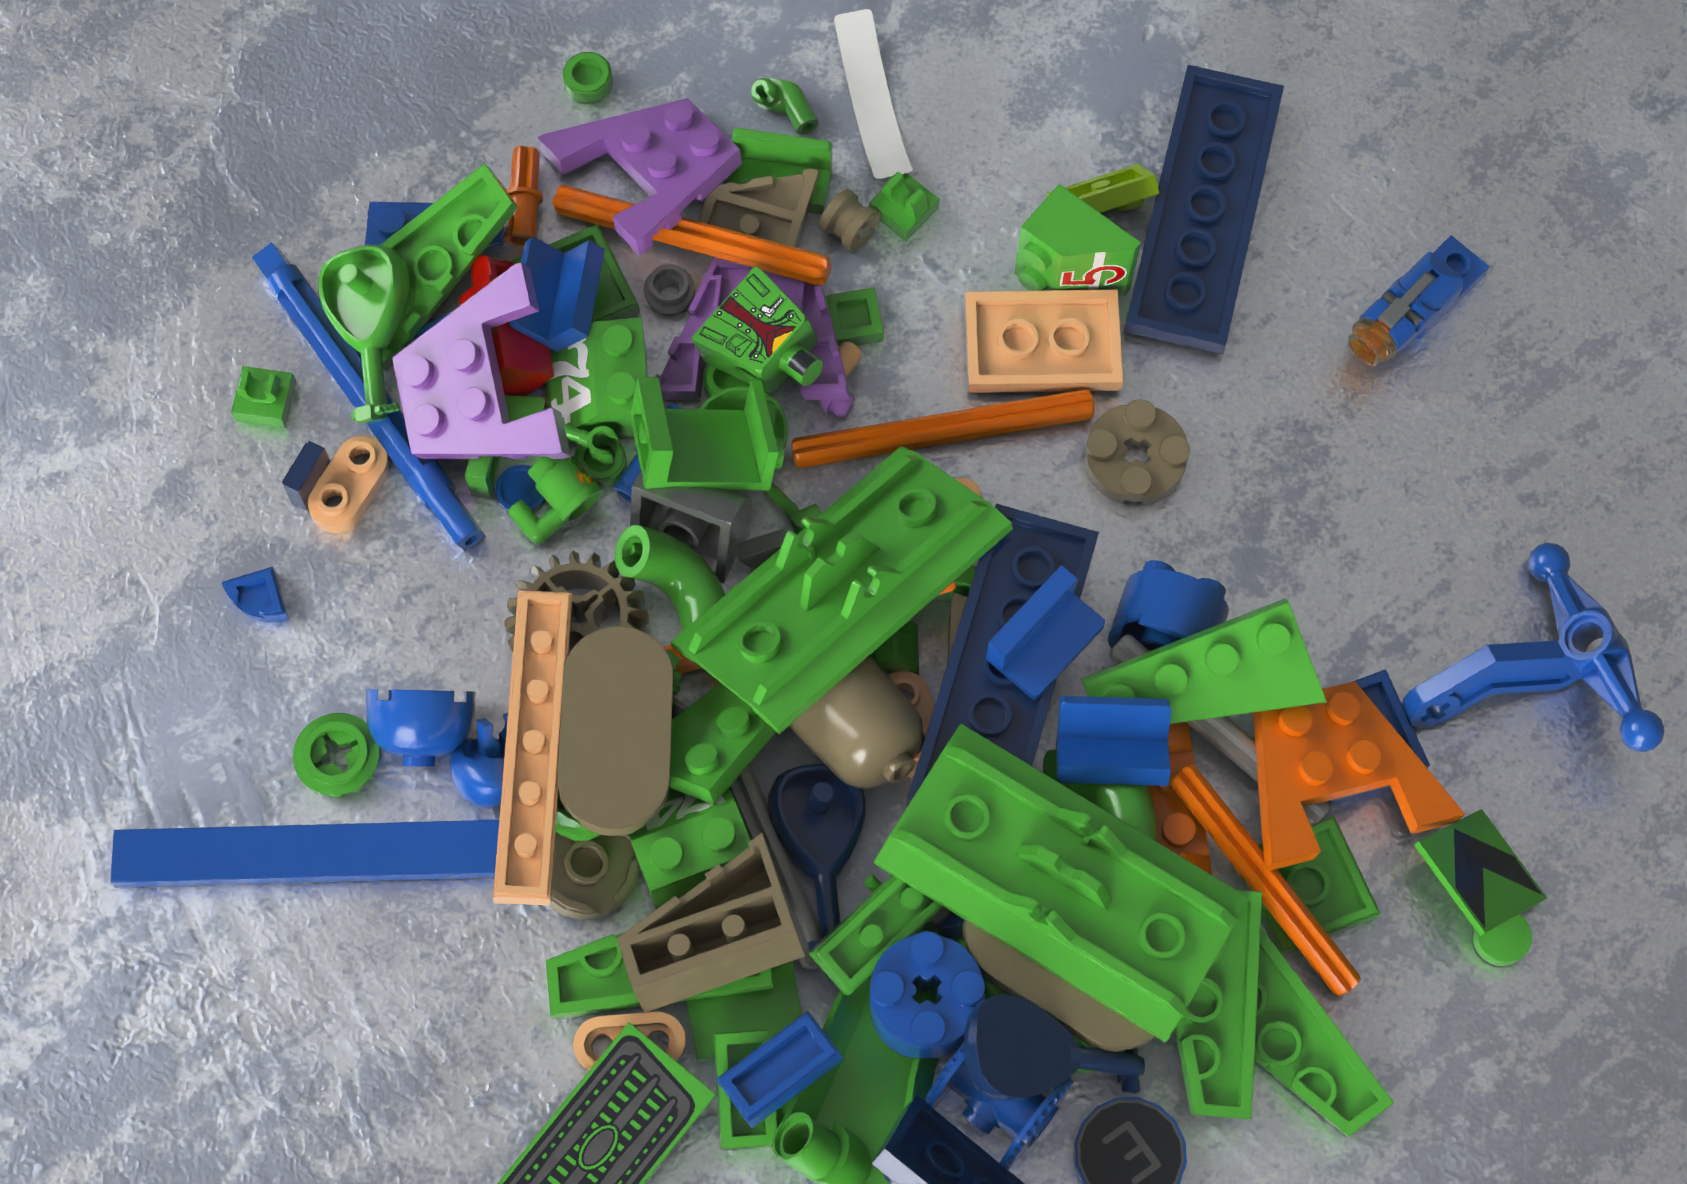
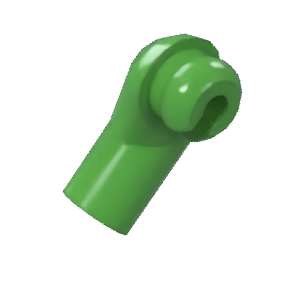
[751,78,819,135]

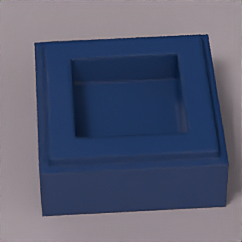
[282,441,330,511]

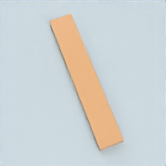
[493,590,573,906]

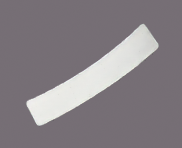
[834,9,913,179]

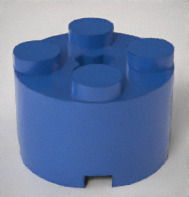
[1108,560,1229,651]
[869,931,985,1059]

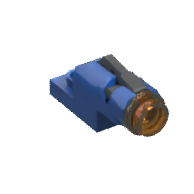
[1348,235,1490,366]

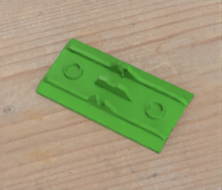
[670,446,1013,734]
[873,724,1250,1043]

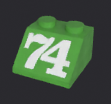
[546,317,648,444]
[628,788,751,909]

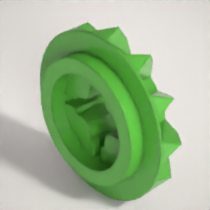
[293,713,381,799]

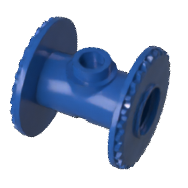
[924,1042,1074,1170]

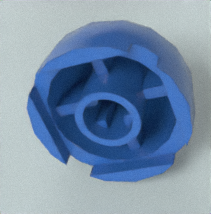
[366,689,476,767]

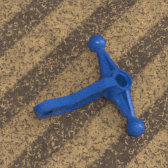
[1402,542,1665,752]

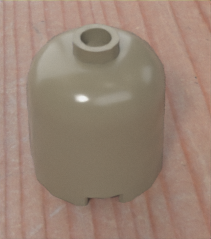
[789,655,924,789]

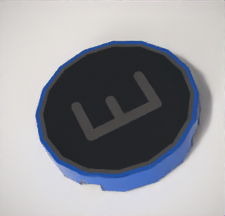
[1073,1097,1187,1184]

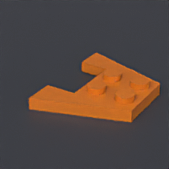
[1253,681,1465,872]

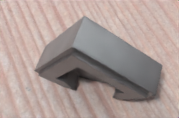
[737,529,787,569]

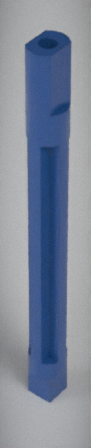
[252,242,486,551]

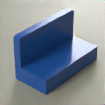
[509,237,605,352]
[986,565,1105,700]
[1056,696,1171,786]

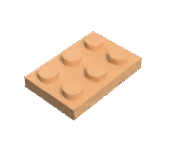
[965,290,1123,393]

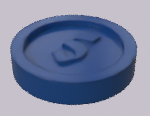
[495,464,546,513]

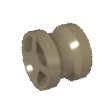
[819,189,881,253]

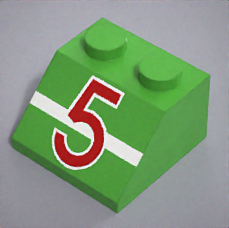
[1014,184,1141,297]

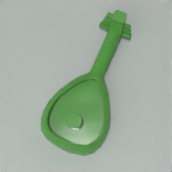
[318,244,409,424]

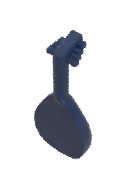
[768,764,866,950]
[964,994,1145,1101]

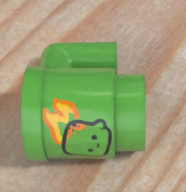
[507,456,604,544]

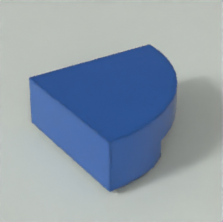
[222,567,289,622]

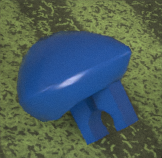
[449,713,508,809]

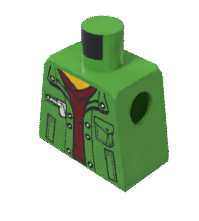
[691,266,823,393]

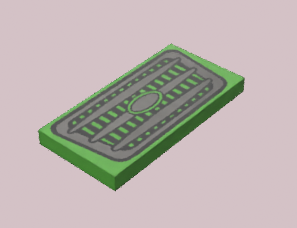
[497,1022,717,1184]

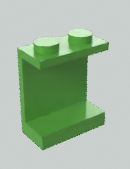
[630,377,784,490]

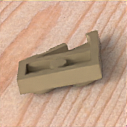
[698,168,820,248]

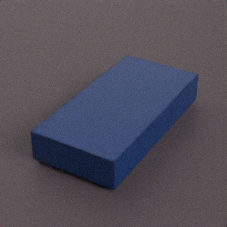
[716,1011,844,1128]

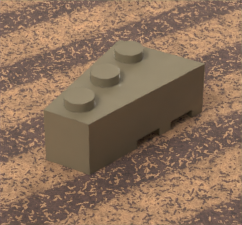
[617,833,805,1013]

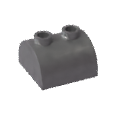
[630,470,752,584]

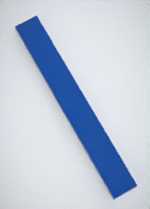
[110,820,499,888]

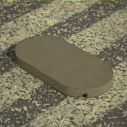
[558,626,673,836]
[963,920,1155,1052]

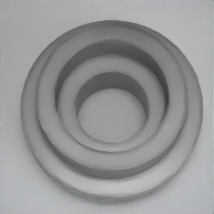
[644,264,695,314]

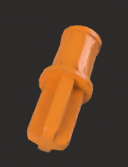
[504,146,543,247]

